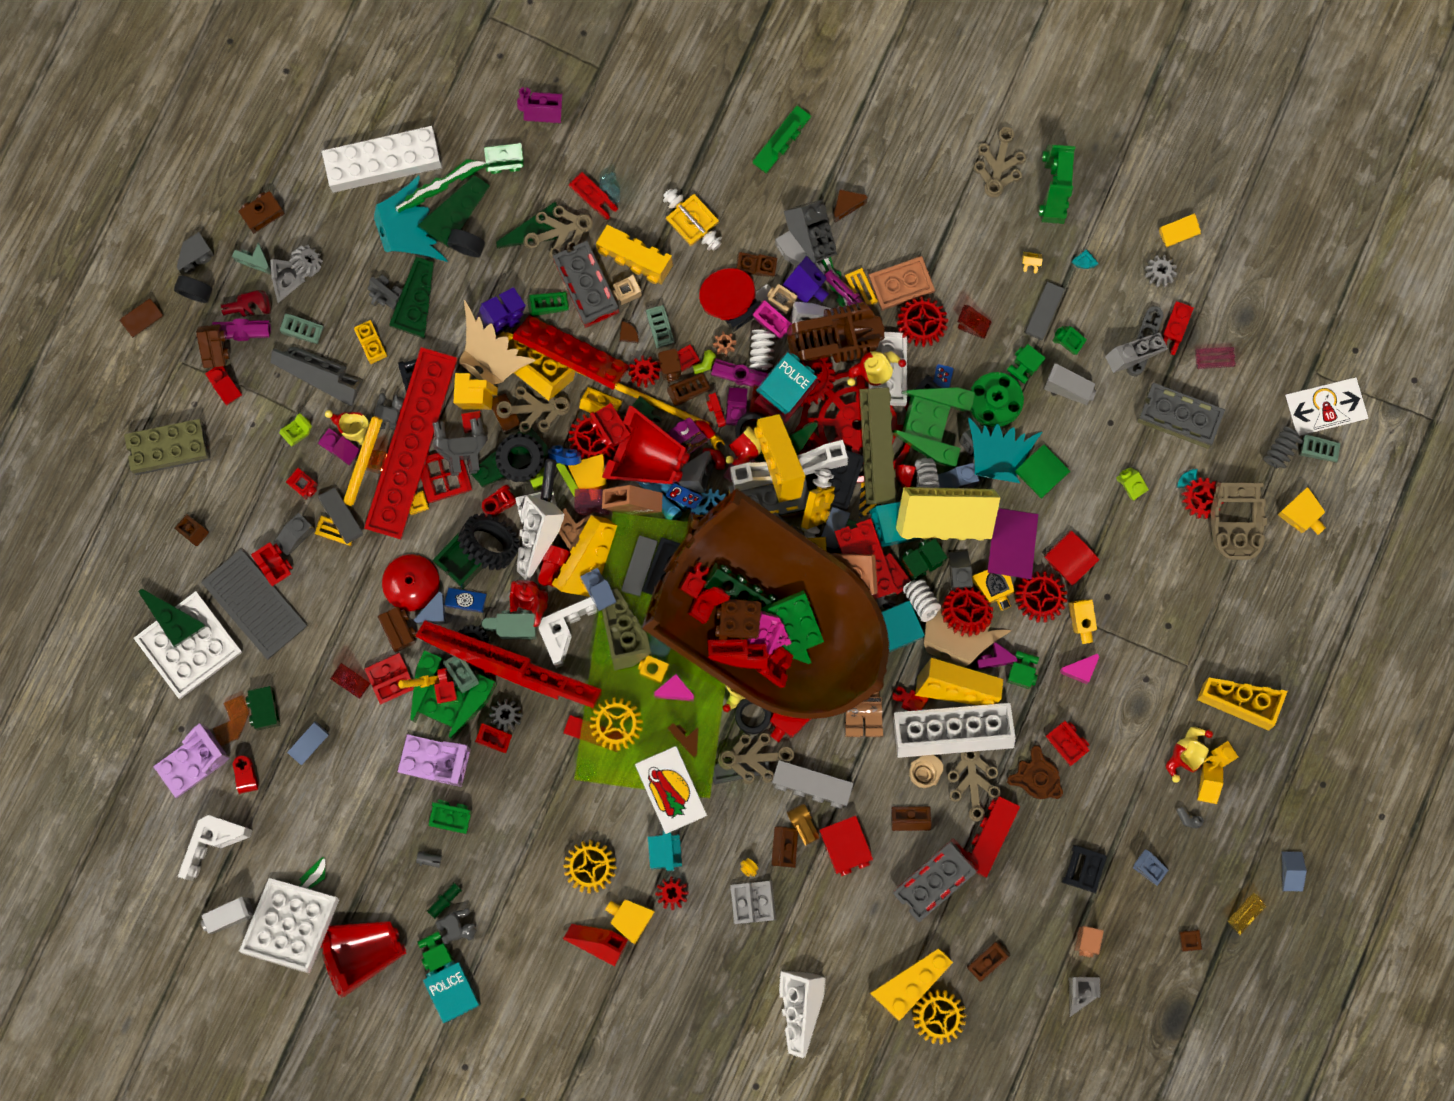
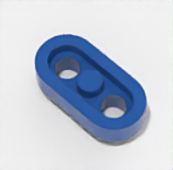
[548,445,581,465]

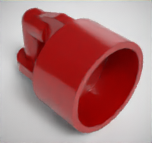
[538,545,571,587]

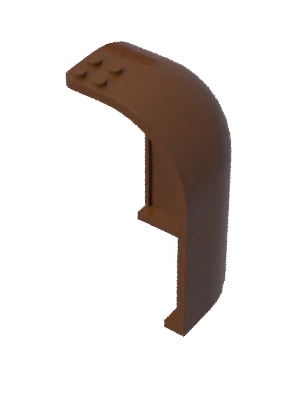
[642,488,889,719]

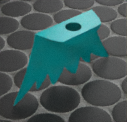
[374,176,448,262]
[968,418,1042,483]

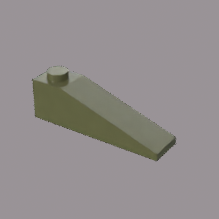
[602,589,651,670]

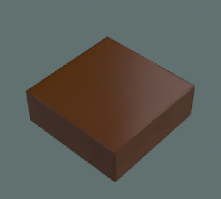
[1179,930,1202,952]

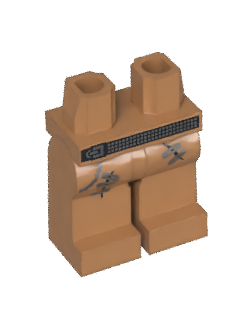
[845,692,883,737]

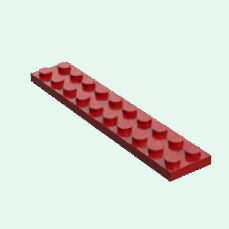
[364,347,458,540]

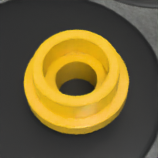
[740,858,759,877]

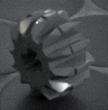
[489,699,523,732]

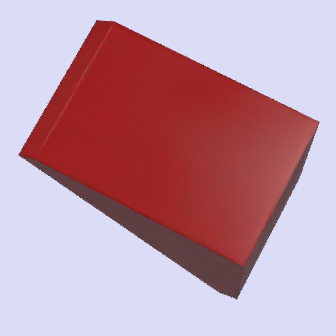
[475,723,512,753]

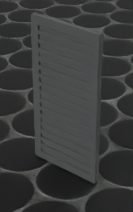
[201,549,307,660]

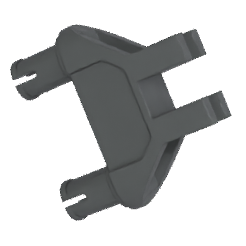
[432,418,488,476]

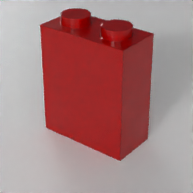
[819,816,873,877]

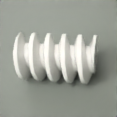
[749,330,775,371]
[903,580,941,622]

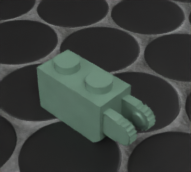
[481,610,537,639]

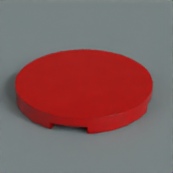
[699,268,756,320]

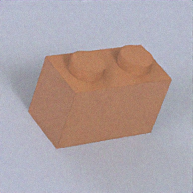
[1075,926,1104,958]

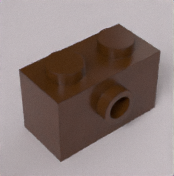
[238,191,285,234]

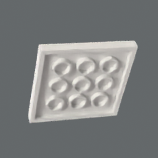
[134,591,242,699]
[239,878,339,974]

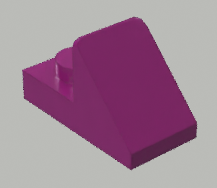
[726,387,748,426]
[318,428,360,466]
[976,642,1017,670]

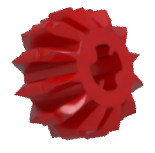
[628,355,661,388]
[655,877,689,910]

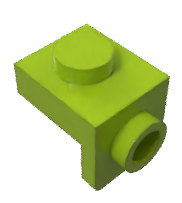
[279,413,312,447]
[1116,468,1149,501]

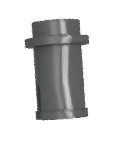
[416,851,442,868]

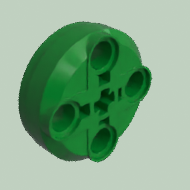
[970,372,1024,428]

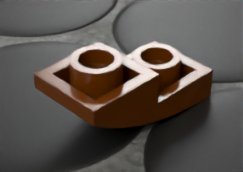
[735,252,778,277]

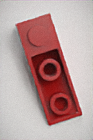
[563,924,628,967]

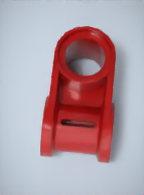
[482,484,516,518]
[233,756,259,794]

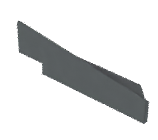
[271,347,363,406]

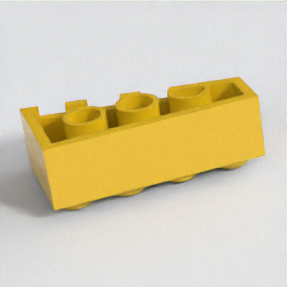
[596,225,673,285]
[915,658,1003,705]

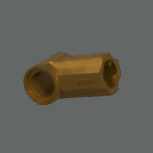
[787,804,820,846]

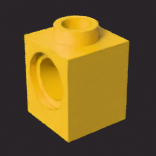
[638,655,669,684]

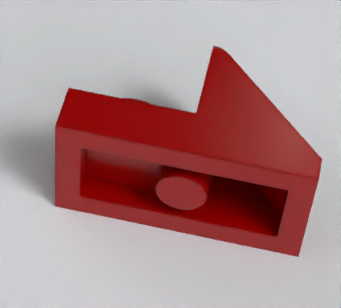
[205,366,242,406]

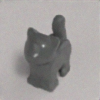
[375,393,404,431]
[435,908,476,945]

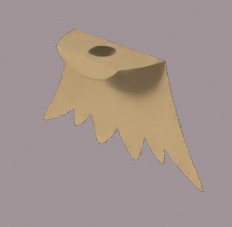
[459,300,536,385]
[924,601,1012,667]

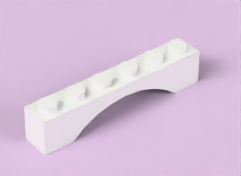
[730,440,848,491]

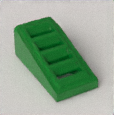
[527,292,569,316]

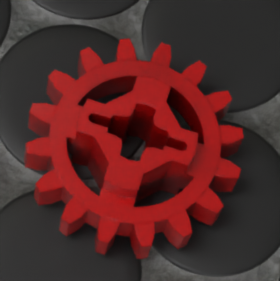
[1181,478,1224,519]

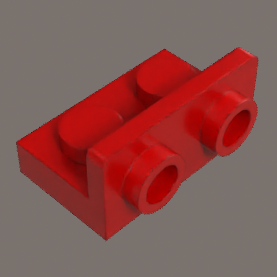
[590,403,632,448]

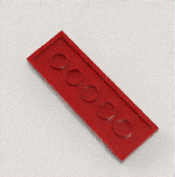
[512,315,629,390]

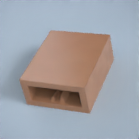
[602,485,663,516]

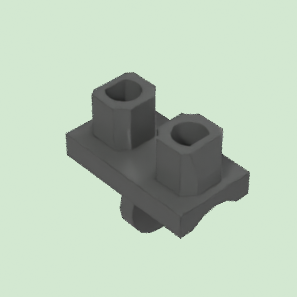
[367,275,402,310]

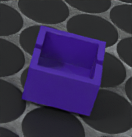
[476,287,526,335]

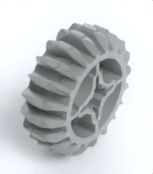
[915,458,939,488]

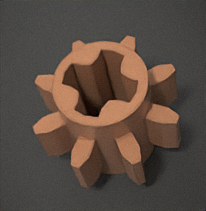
[713,331,736,356]

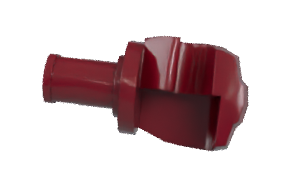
[221,290,271,317]

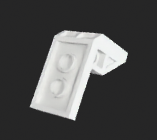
[538,597,598,668]
[178,815,252,881]

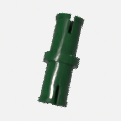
[426,882,462,919]

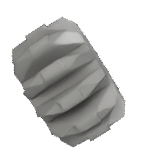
[289,245,323,278]
[1145,255,1177,287]

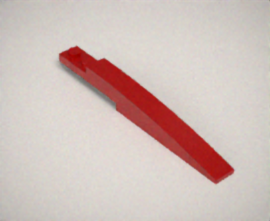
[416,620,602,708]

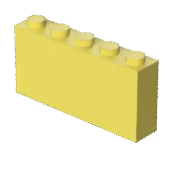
[896,487,1000,540]

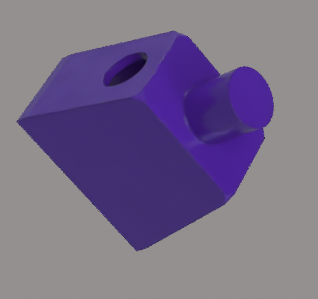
[782,256,829,303]

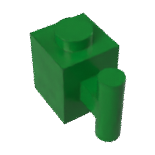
[1007,344,1045,384]
[1007,650,1039,689]
[417,931,454,972]

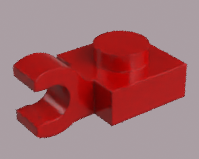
[434,668,457,704]

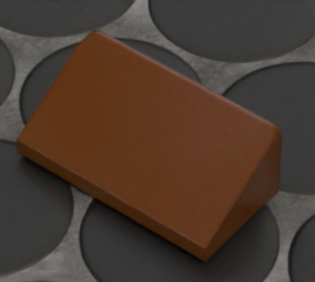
[119,298,163,338]
[891,807,931,831]
[772,827,798,868]

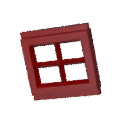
[421,453,472,504]

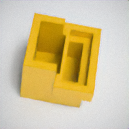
[453,373,498,409]

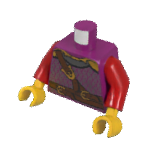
[668,418,725,468]

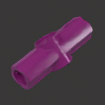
[212,319,271,341]
[711,359,768,388]

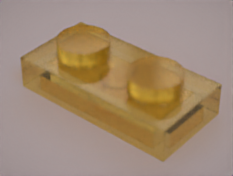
[1227,893,1266,935]

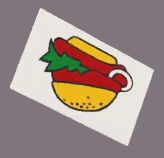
[635,746,707,834]

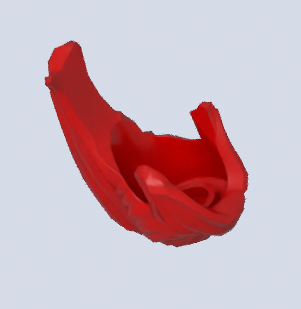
[509,580,548,627]

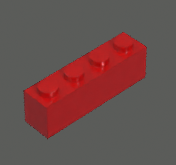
[967,796,1020,878]

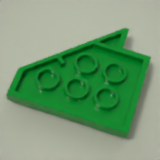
[739,590,824,664]

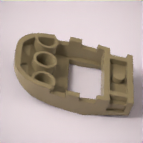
[1211,482,1267,560]

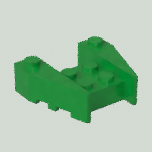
[1039,145,1076,224]
[892,387,975,467]
[410,650,497,740]

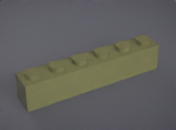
[860,387,896,504]

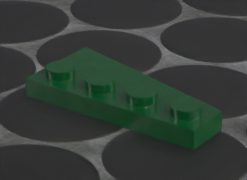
[417,175,490,248]
[389,256,434,339]
[471,426,550,488]

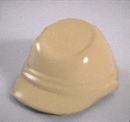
[909,755,944,788]

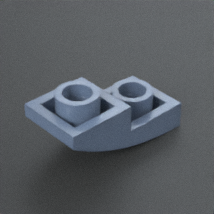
[821,507,850,552]
[287,721,329,765]

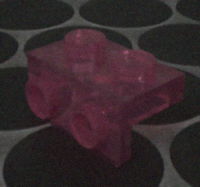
[574,489,614,515]

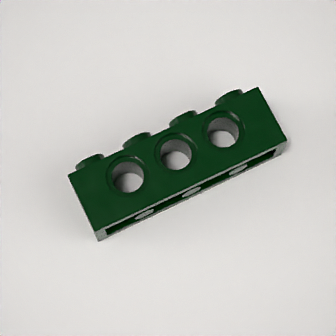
[703,562,779,608]

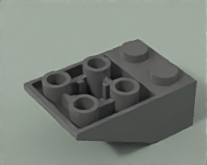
[784,200,837,263]

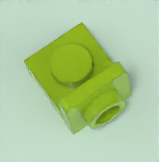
[530,467,545,492]

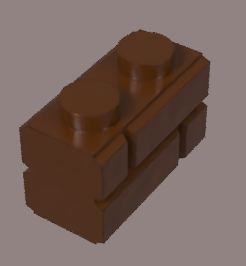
[196,324,230,368]
[658,349,681,382]
[377,607,416,653]

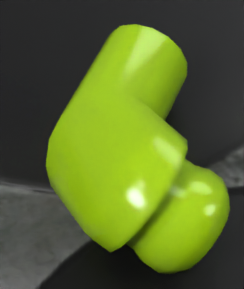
[692,350,716,374]

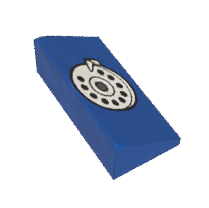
[444,588,487,613]

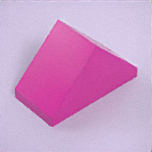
[752,300,792,339]
[1060,654,1099,684]
[654,674,694,701]

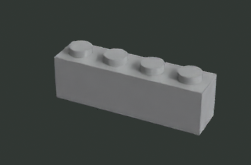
[772,760,854,809]

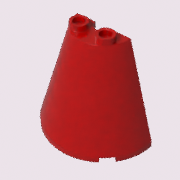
[602,405,690,484]
[320,921,406,998]

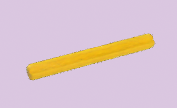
[343,416,382,506]

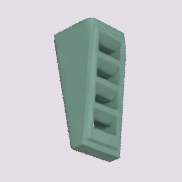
[646,305,675,349]
[280,313,324,344]
[1299,435,1340,463]

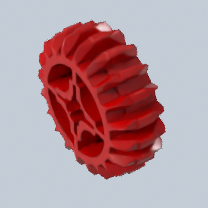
[897,296,948,348]
[568,412,619,462]
[1015,571,1067,623]
[941,587,993,637]

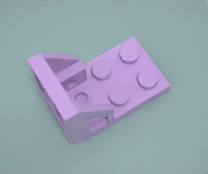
[153,723,229,798]
[398,735,471,787]

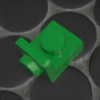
[1052,326,1087,355]

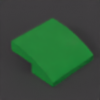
[1015,445,1071,499]

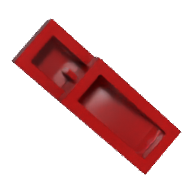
[708,639,768,669]

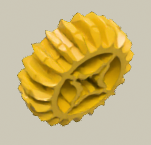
[590,697,643,751]
[563,840,617,894]
[913,990,966,1044]

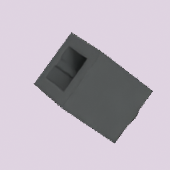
[177,232,214,275]

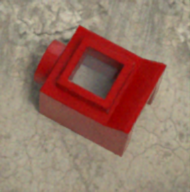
[286,468,318,500]

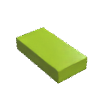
[556,463,582,500]

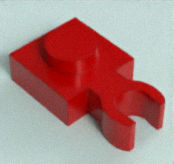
[706,392,726,428]
[678,562,709,599]
[892,686,928,711]

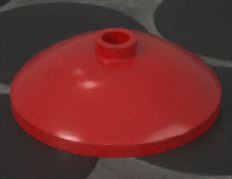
[382,554,440,612]

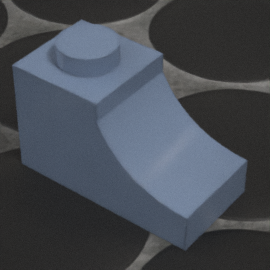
[938,463,979,488]

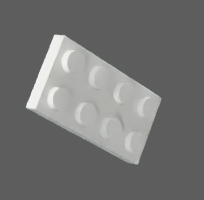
[868,332,907,406]

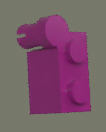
[517,87,562,123]

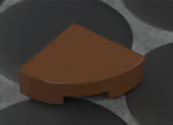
[620,322,639,343]

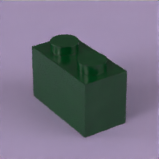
[246,686,280,731]

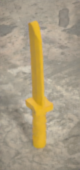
[398,673,452,688]

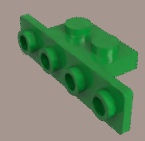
[753,106,811,173]

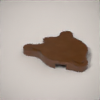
[1007,746,1063,799]

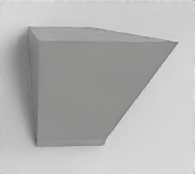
[270,259,305,303]
[1069,977,1100,1017]

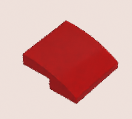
[1043,530,1100,586]
[364,652,414,705]

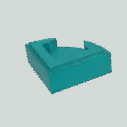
[1071,249,1099,269]
[1177,469,1198,489]

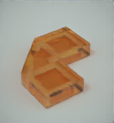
[213,695,250,747]

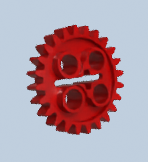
[779,354,835,407]

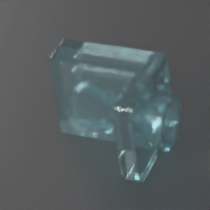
[599,172,620,204]

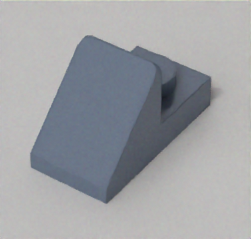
[580,568,616,611]
[1133,849,1168,886]

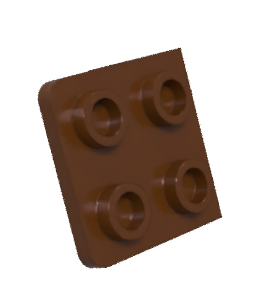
[716,599,761,640]

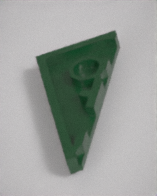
[496,202,560,249]
[138,589,206,647]

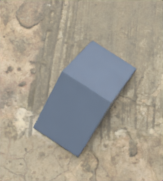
[414,591,446,625]
[1282,852,1307,891]

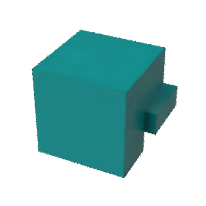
[648,831,682,872]

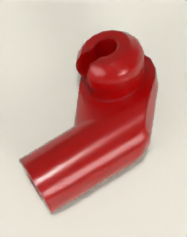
[703,447,726,470]

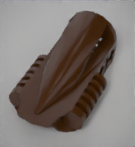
[787,302,885,363]

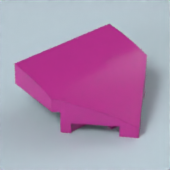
[747,611,791,655]

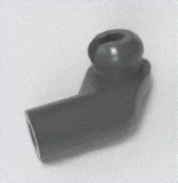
[1176,806,1204,829]

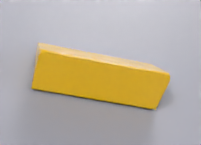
[1159,214,1201,248]
[579,387,623,413]

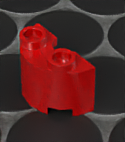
[251,542,293,586]
[757,646,793,688]

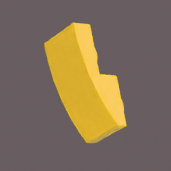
[354,320,387,364]

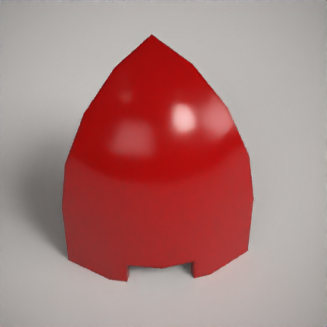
[895,465,915,488]

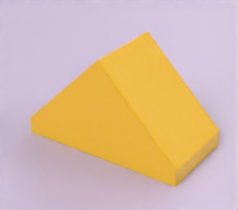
[1197,762,1223,804]

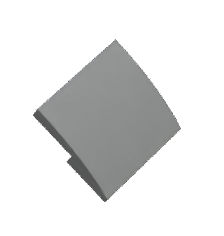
[731,881,776,924]

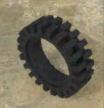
[458,513,520,570]

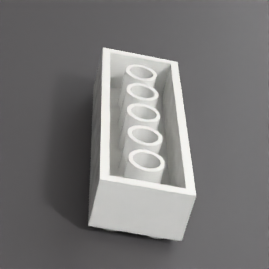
[322,126,442,193]
[893,703,1015,758]

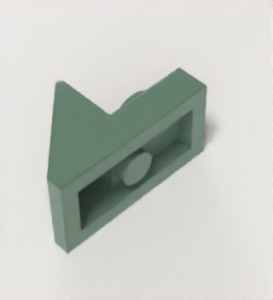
[232,243,271,274]
[443,656,479,693]

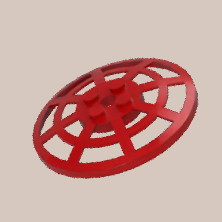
[800,372,911,483]

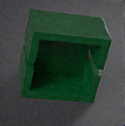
[433,533,483,589]
[900,538,947,581]

